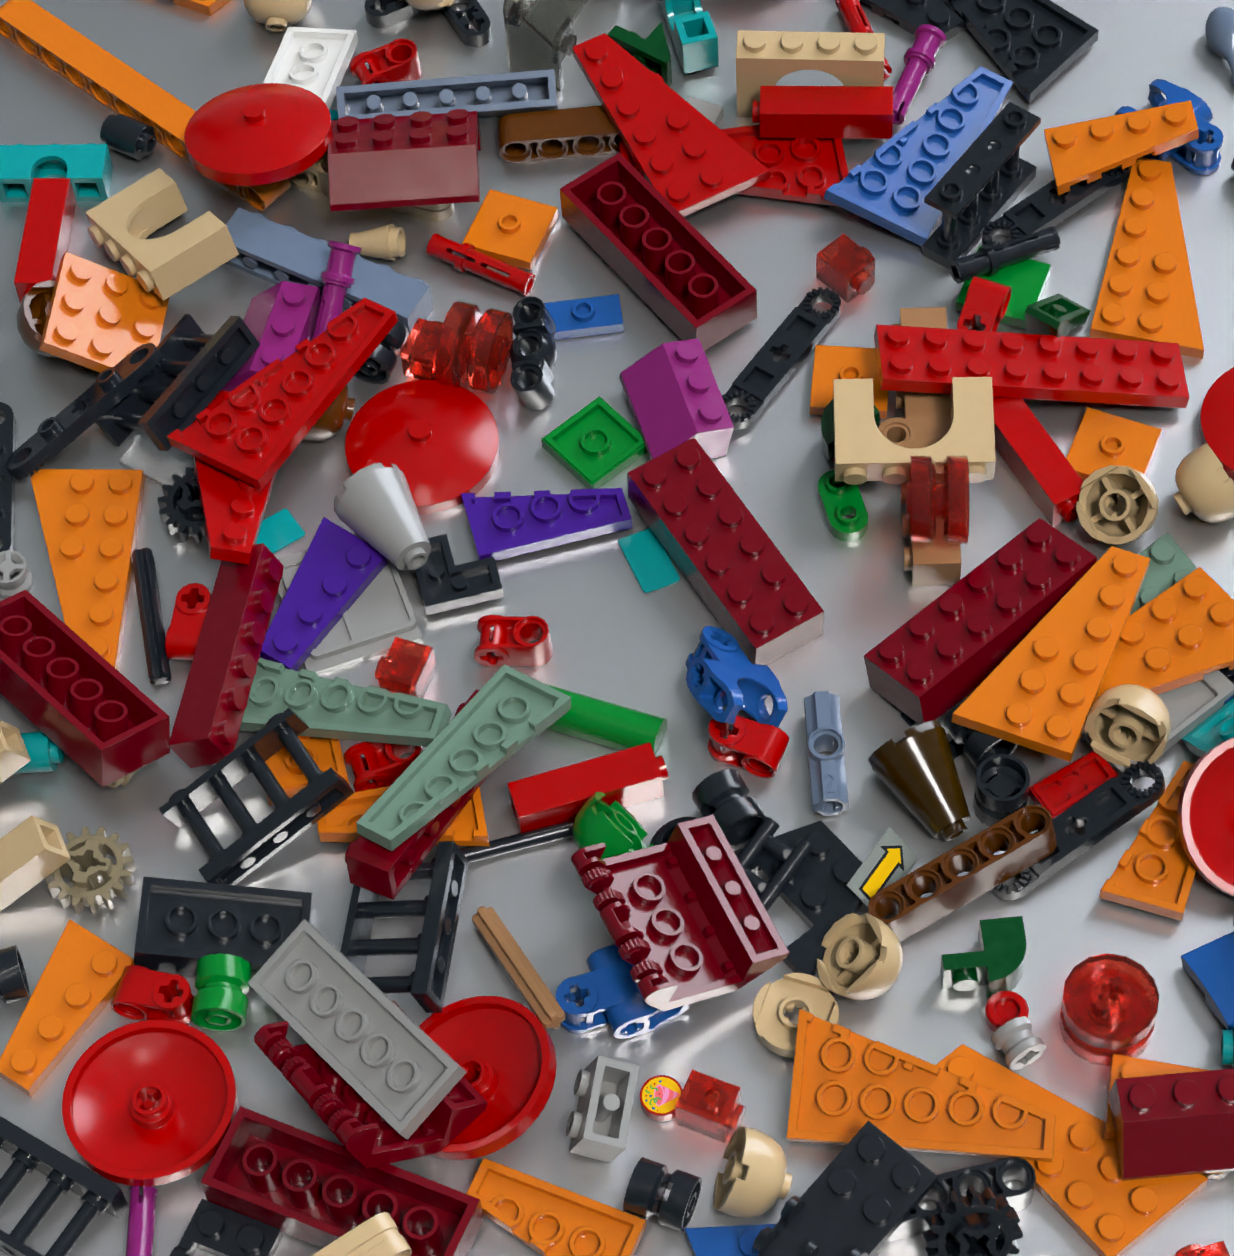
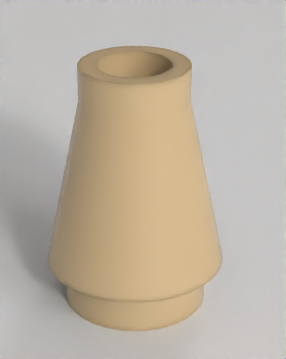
[349,224,406,261]

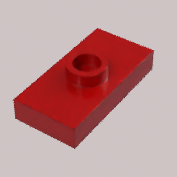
[1028,751,1118,820]

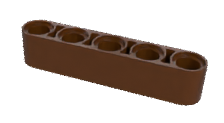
[497,105,623,163]
[868,805,1057,942]

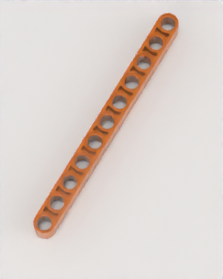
[0,0,291,211]

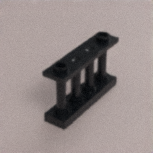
[922,102,1041,270]
[96,314,261,451]
[159,707,354,885]
[340,841,469,1013]
[0,1116,128,1256]

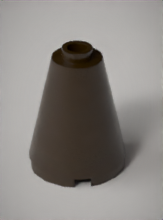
[868,720,971,841]

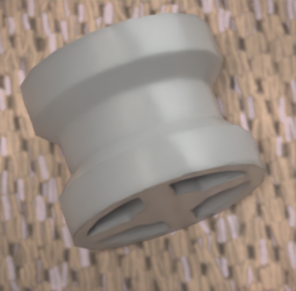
[0,550,33,599]
[991,1016,1046,1071]

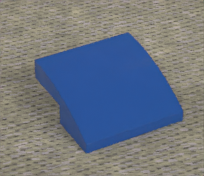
[1181,931,1234,1030]

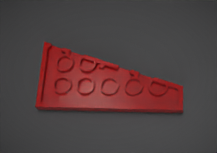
[572,33,770,217]
[619,124,848,207]
[167,297,398,490]
[191,390,277,565]

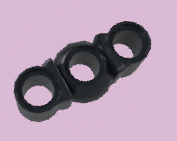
[509,296,558,411]

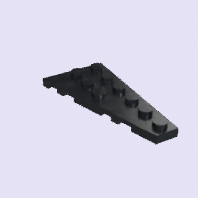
[944,0,1099,103]

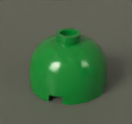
[572,792,654,859]

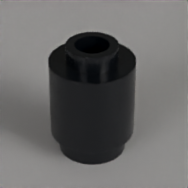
[100,114,157,160]

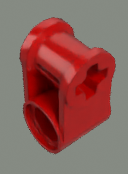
[349,38,422,85]
[957,276,1012,332]
[165,583,211,661]
[474,615,553,668]
[708,715,789,778]
[344,742,423,792]
[111,965,194,1025]

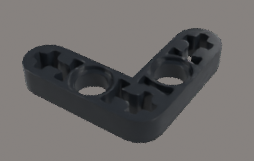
[364,0,492,48]

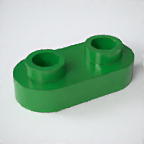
[818,470,868,542]

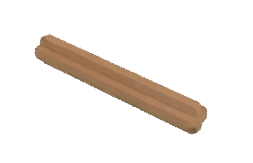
[472,906,565,1030]

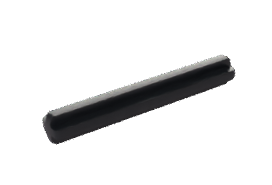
[131,547,172,686]

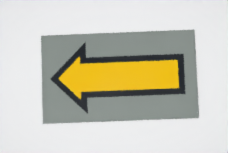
[847,826,919,907]

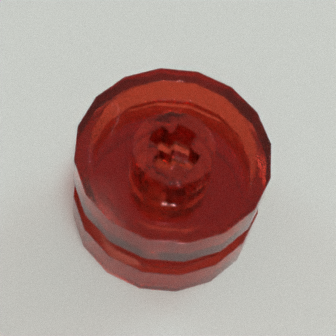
[435,301,514,395]
[906,456,969,545]
[1059,953,1159,1066]

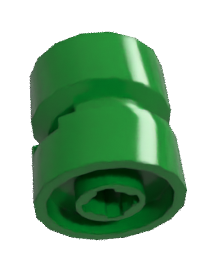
[191,954,252,1032]

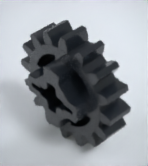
[157,467,206,545]
[922,1186,1023,1256]

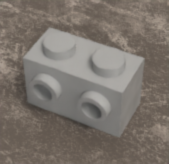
[566,1055,640,1163]

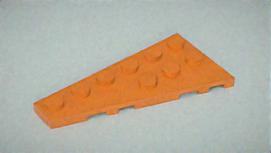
[952,546,1151,762]
[1095,567,1234,701]

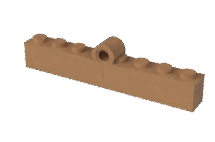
[878,307,961,586]

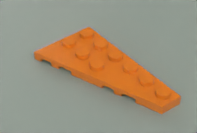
[1089,157,1204,359]
[30,469,145,670]
[787,1009,1056,1162]
[936,1044,1209,1256]

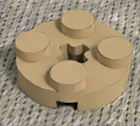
[753,973,839,1058]

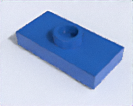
[544,294,624,340]

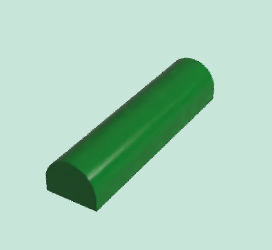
[546,684,667,756]

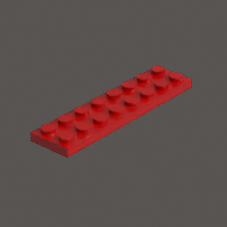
[874,324,1190,408]

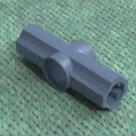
[804,691,849,816]

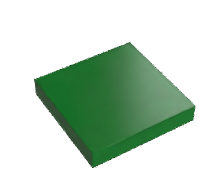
[956,246,1051,329]
[541,396,647,489]

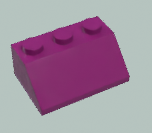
[222,281,321,391]
[619,338,734,460]

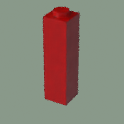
[752,86,893,139]
[14,178,76,304]
[993,397,1083,526]
[507,742,669,833]

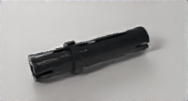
[949,226,1060,284]

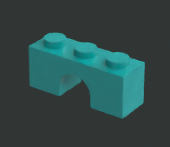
[658,0,719,74]
[0,143,113,202]

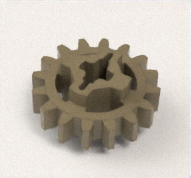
[45,827,137,915]

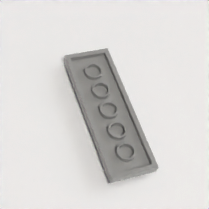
[247,919,466,1140]

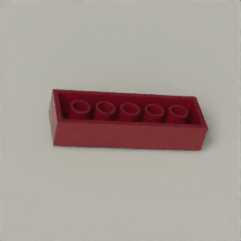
[560,153,757,351]
[627,437,824,665]
[864,518,1097,724]
[0,590,170,787]
[200,1106,484,1256]

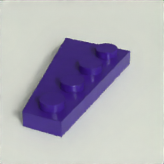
[461,488,633,561]
[260,517,388,671]

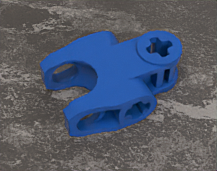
[1115,79,1224,175]
[685,626,788,727]
[555,944,689,1039]

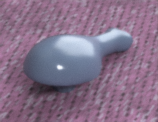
[1205,7,1234,86]

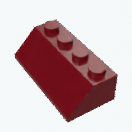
[1108,1068,1234,1181]

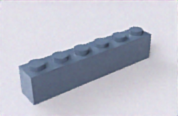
[336,69,558,119]
[225,207,434,341]

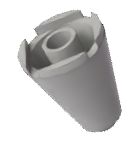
[334,463,431,570]

